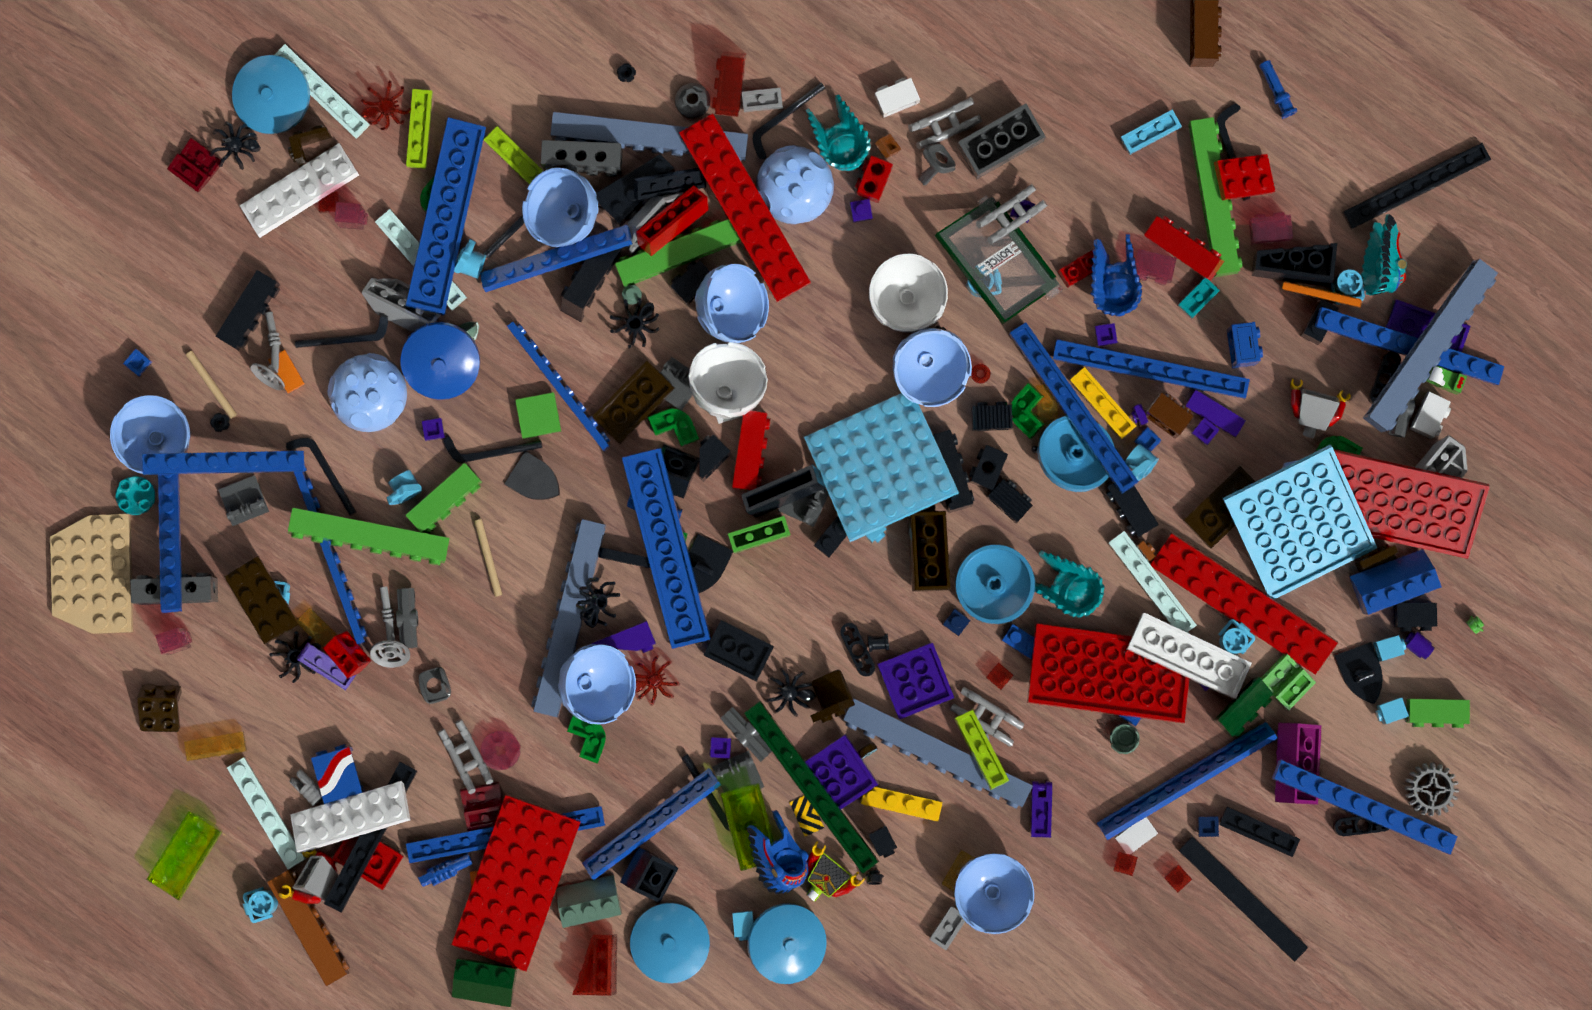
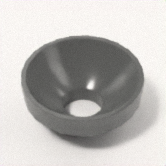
[675,83,711,119]

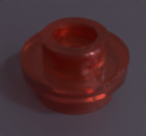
[971,364,991,384]

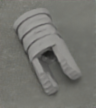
[289,769,322,806]

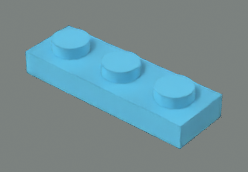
[1120,109,1182,155]

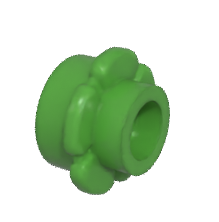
[1466,616,1484,634]

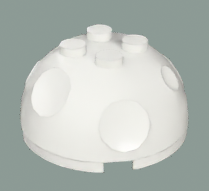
[869,254,948,332]
[688,342,768,419]

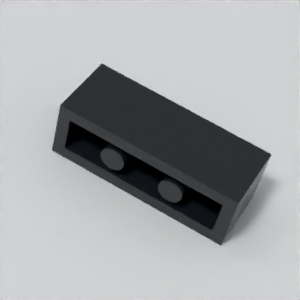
[1105,483,1159,538]

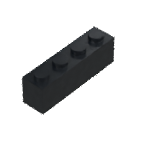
[215,270,280,351]
[741,465,826,518]

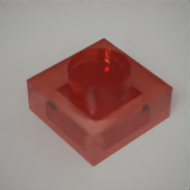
[318,191,340,213]
[985,662,1014,690]
[1113,851,1138,876]
[1164,864,1192,893]

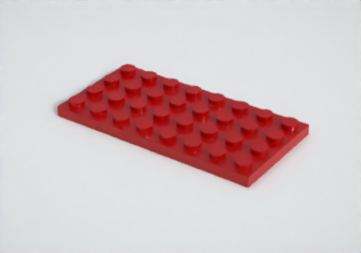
[1333,449,1490,559]
[1027,624,1189,724]
[451,794,581,972]

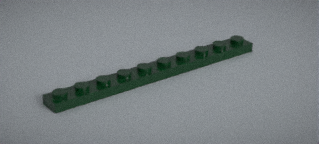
[744,701,879,874]

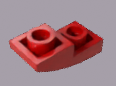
[1057,250,1094,288]

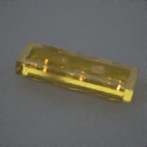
[184,732,247,761]

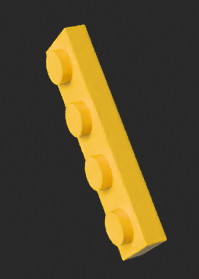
[1069,367,1136,439]
[861,787,943,822]

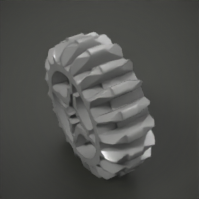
[1404,762,1459,816]

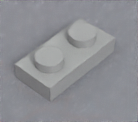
[742,88,783,112]
[929,906,965,950]

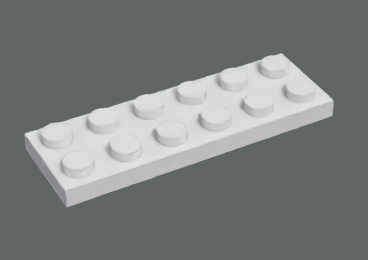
[240,143,359,238]
[1127,613,1252,700]
[290,781,410,853]

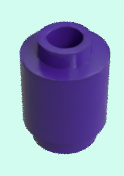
[1404,631,1435,660]

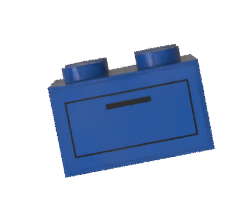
[1226,322,1263,369]

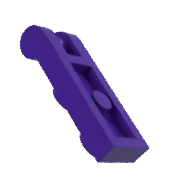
[1031,781,1052,838]

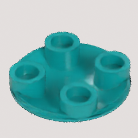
[115,476,155,515]

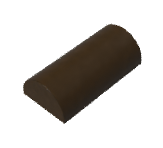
[907,511,951,592]

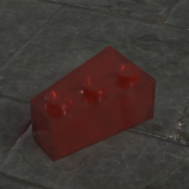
[712,51,747,117]
[572,934,617,996]

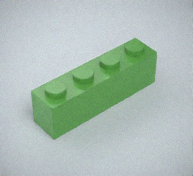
[406,463,482,534]

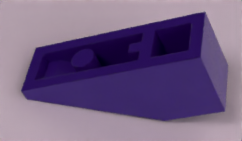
[592,621,656,653]

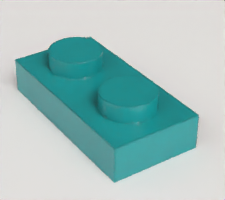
[1178,278,1220,319]

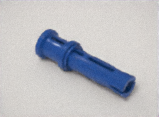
[1259,60,1298,119]

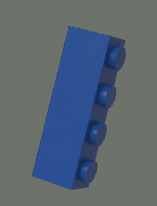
[1349,549,1442,615]

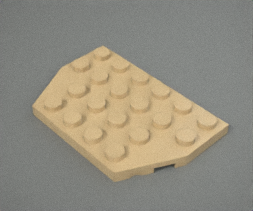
[50,514,133,634]

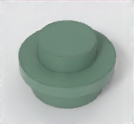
[622,285,642,305]

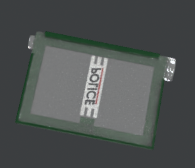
[934,195,1064,324]

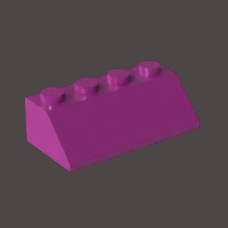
[1274,723,1322,805]

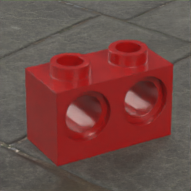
[855,155,893,203]
[323,631,371,679]

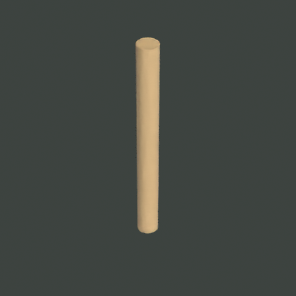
[186,351,237,419]
[474,519,502,597]

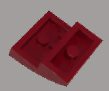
[167,138,221,192]
[460,782,503,831]

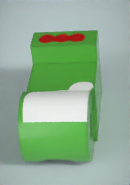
[1427,366,1467,395]

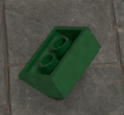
[1213,677,1273,737]
[452,958,518,1007]

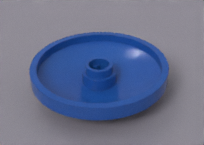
[400,322,480,399]

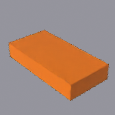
[268,350,305,394]

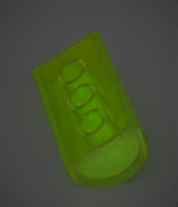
[720,783,774,871]
[146,811,223,900]

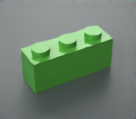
[728,516,790,554]
[1406,699,1470,728]

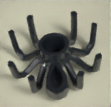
[210,121,261,170]
[610,298,660,348]
[576,577,620,628]
[269,631,321,683]
[765,668,816,717]

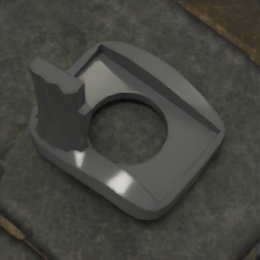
[918,144,956,185]
[419,667,451,704]

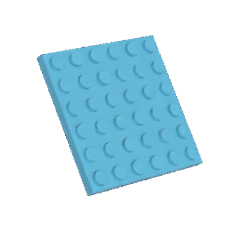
[804,393,959,542]
[1223,445,1377,599]

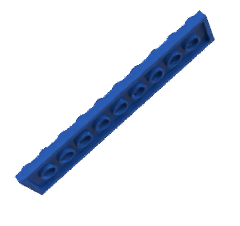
[405,117,486,315]
[622,448,711,649]

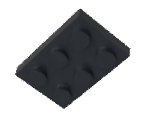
[704,620,774,682]

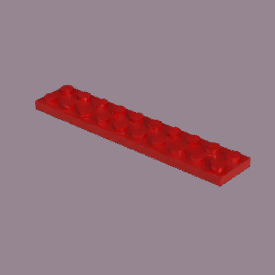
[679,113,811,302]
[1150,532,1338,675]

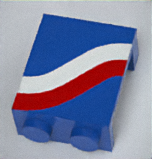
[311,744,365,804]

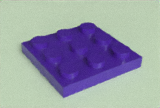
[877,643,954,719]
[806,734,879,809]

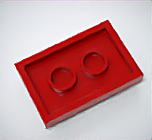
[1214,154,1276,201]
[332,836,404,890]

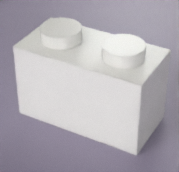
[874,77,920,118]
[1410,392,1451,439]

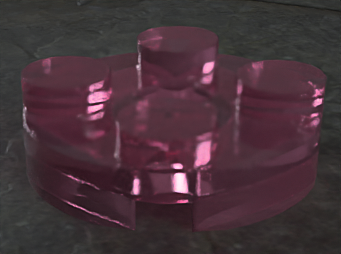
[481,731,521,770]

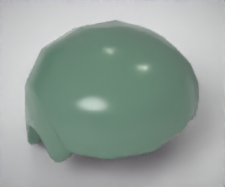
[1110,724,1140,754]

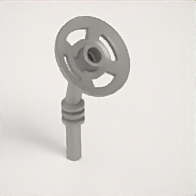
[250,312,285,391]
[370,586,410,668]

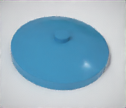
[232,55,310,134]
[1037,416,1114,492]
[956,545,1035,624]
[630,903,710,983]
[747,903,827,984]

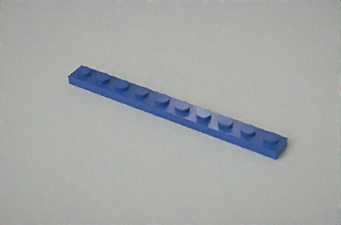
[1314,307,1504,385]
[1009,322,1139,494]
[1052,340,1250,399]
[294,462,368,645]
[1097,722,1277,840]
[1272,760,1458,855]
[406,806,605,863]

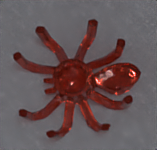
[361,80,411,131]
[635,655,680,706]

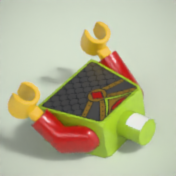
[806,841,865,902]

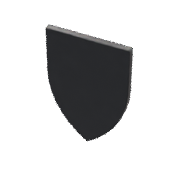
[505,451,560,500]
[689,534,733,593]
[1334,642,1383,704]

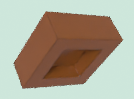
[875,134,901,159]
[1136,541,1156,562]

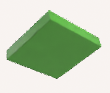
[515,392,562,439]

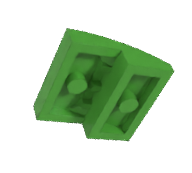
[1261,654,1316,711]

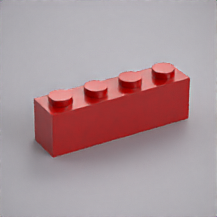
[636,186,709,256]
[1144,216,1224,280]
[732,411,771,491]

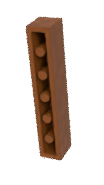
[267,869,350,986]

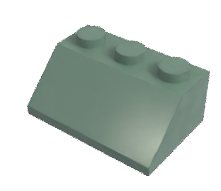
[556,875,623,928]

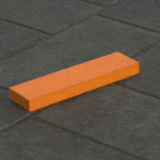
[1282,282,1362,308]

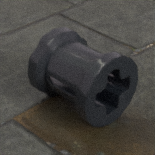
[868,633,889,652]

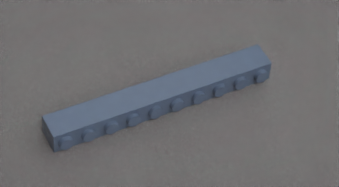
[550,112,748,161]
[1363,259,1498,432]
[531,519,606,717]
[843,699,1033,809]

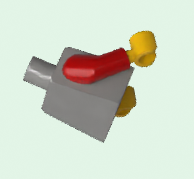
[1290,379,1351,438]
[279,849,339,904]

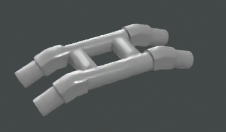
[908,97,982,150]
[976,184,1048,244]
[950,687,1024,747]
[438,719,493,794]

